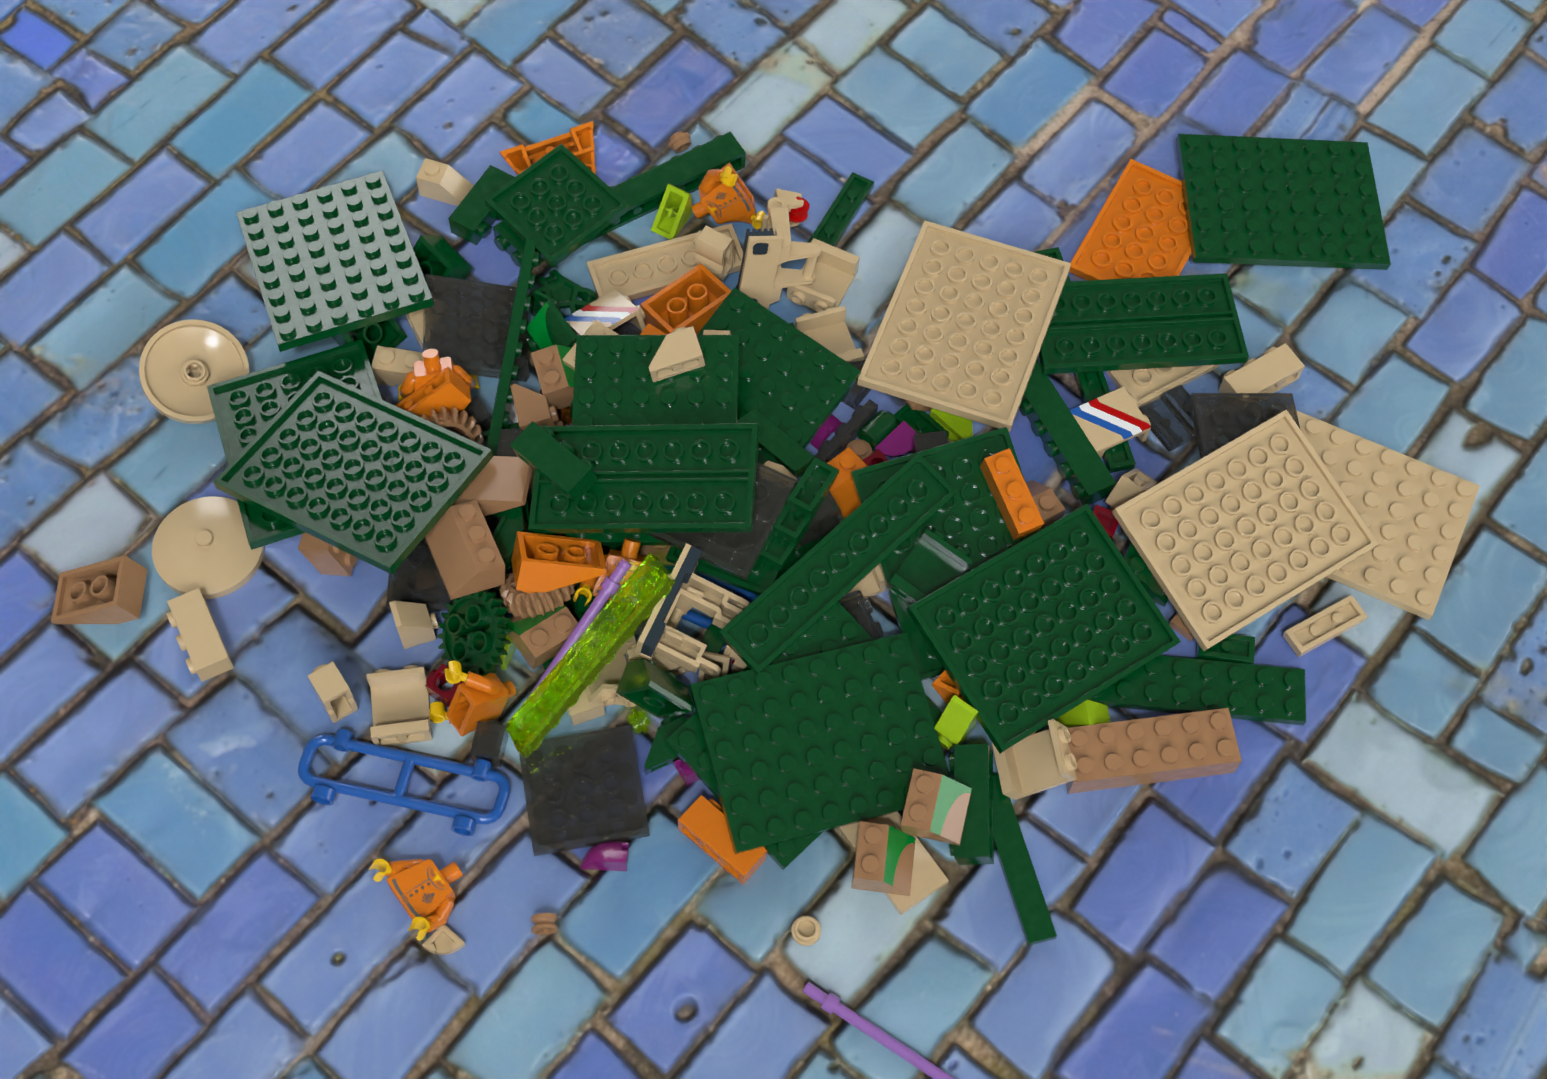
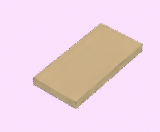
[1106,365,1220,409]
[838,812,949,915]

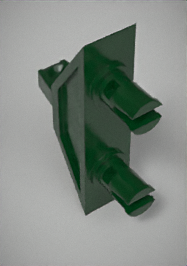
[491,496,531,573]

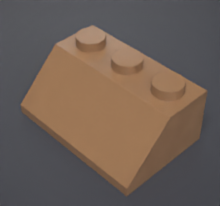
[424,499,505,600]

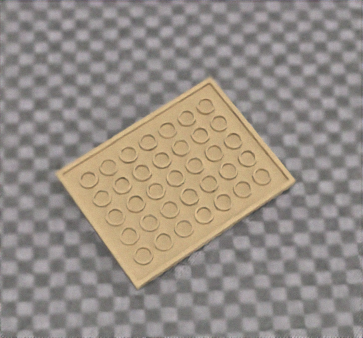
[857,220,1071,432]
[1274,404,1480,620]
[1112,409,1379,651]

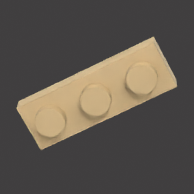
[1283,595,1368,657]

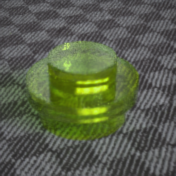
[626,708,650,735]

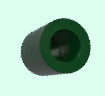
[857,410,898,451]

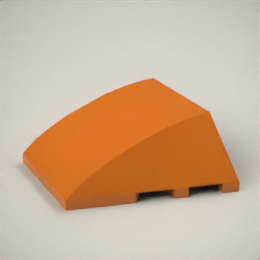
[499,121,596,175]

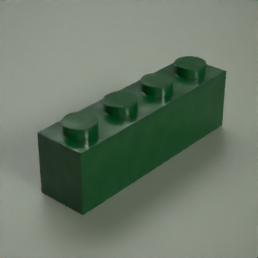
[949,743,994,865]

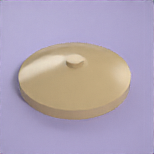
[139,319,249,424]
[152,496,265,599]

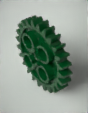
[437,589,512,676]

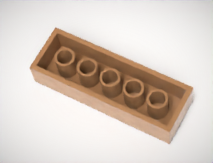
[1066,708,1242,794]

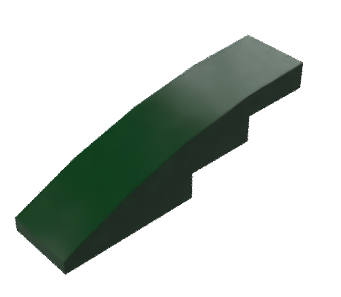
[757,457,839,570]

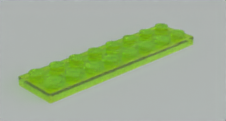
[505,553,675,758]

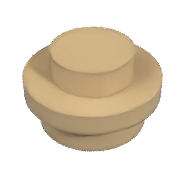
[791,916,821,946]

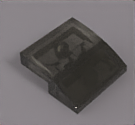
[1139,385,1214,452]

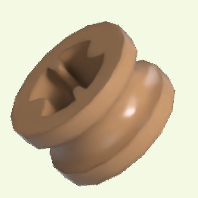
[531,913,558,935]

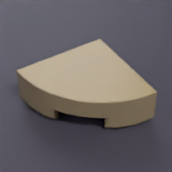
[422,925,465,955]

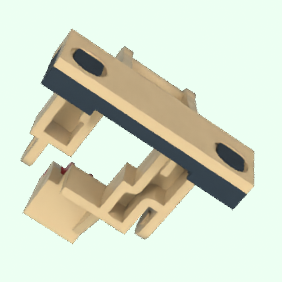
[736,188,822,309]
[635,543,750,677]

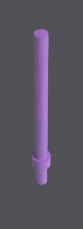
[527,559,631,704]
[802,982,955,1079]

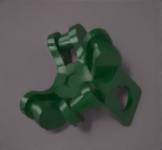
[528,269,598,318]

